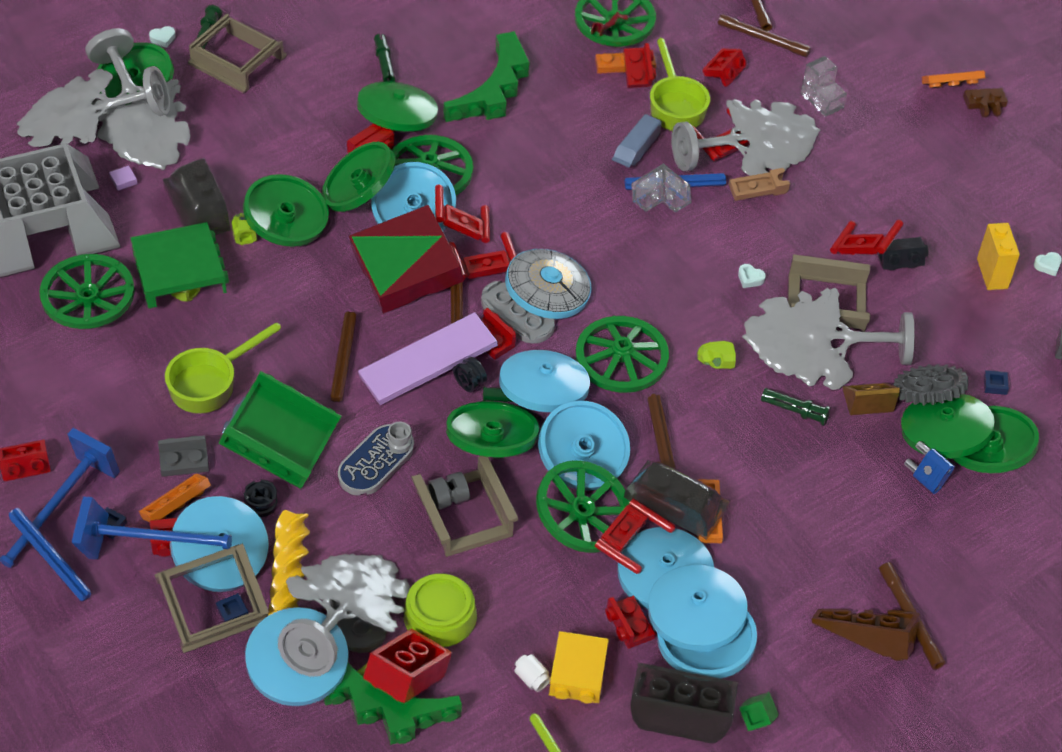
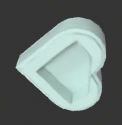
[149,26,175,48]
[1034,252,1062,276]
[738,264,765,288]

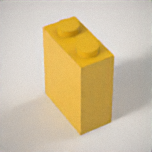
[977,223,1020,290]
[549,631,608,703]

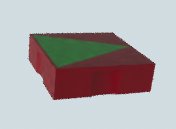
[349,205,464,314]

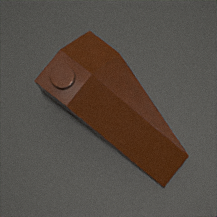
[811,609,920,661]

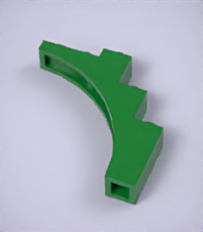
[443,31,530,122]
[323,663,462,745]

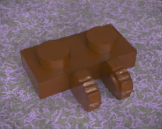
[963,88,1008,117]

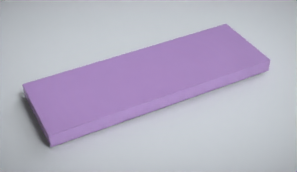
[358,312,498,405]

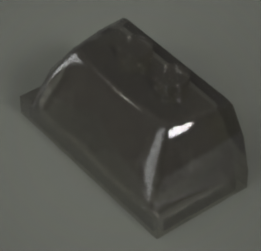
[163,158,231,235]
[624,460,730,540]
[630,662,738,744]

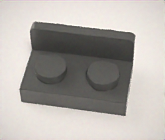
[158,436,209,477]

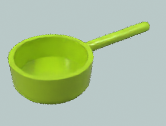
[650,38,710,131]
[165,323,281,413]
[357,573,477,677]

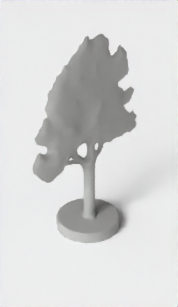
[85,28,191,170]
[17,66,170,147]
[671,99,820,176]
[742,287,914,390]
[278,554,410,677]

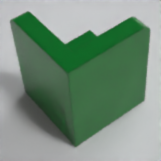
[739,692,779,731]

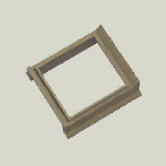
[188,14,286,93]
[787,254,870,332]
[412,456,518,557]
[154,543,269,654]

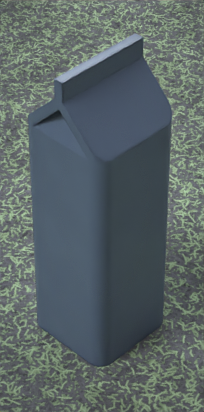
[612,114,661,168]

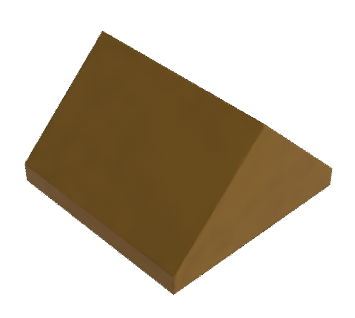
[843,383,899,415]

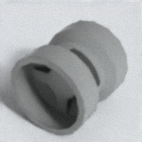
[388,421,411,454]

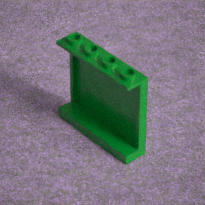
[130,222,229,309]
[218,371,342,489]

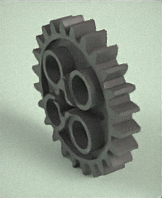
[894,364,969,405]

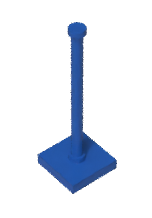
[0,428,120,568]
[71,496,232,560]

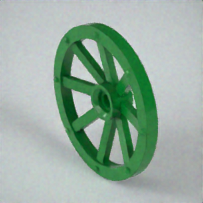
[575,0,656,47]
[392,135,473,196]
[39,254,135,329]
[576,316,669,393]
[536,460,630,553]

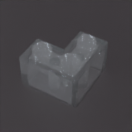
[801,56,847,117]
[631,163,691,213]

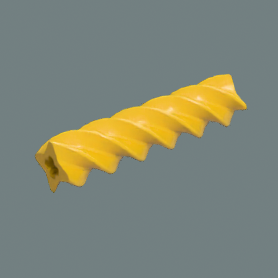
[268,510,310,616]

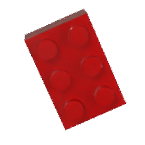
[363,628,452,703]

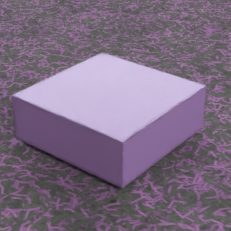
[109,166,137,191]

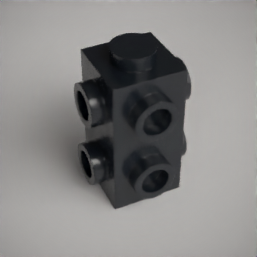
[878,237,929,271]

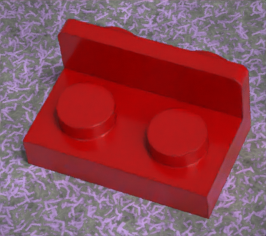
[623,43,656,88]
[702,48,746,86]
[481,308,516,360]
[0,439,51,481]
[605,596,655,649]

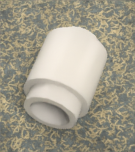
[514,655,551,692]

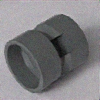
[428,471,470,510]

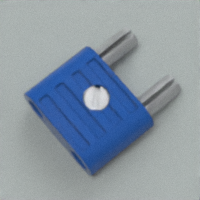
[904,441,955,494]

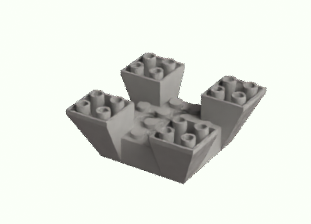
[0,143,120,277]

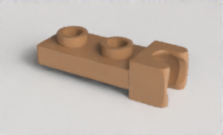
[729,168,790,201]

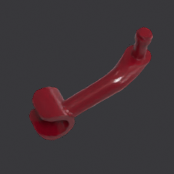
[591,12,628,36]

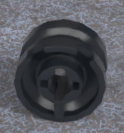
[453,356,487,393]
[243,479,278,517]

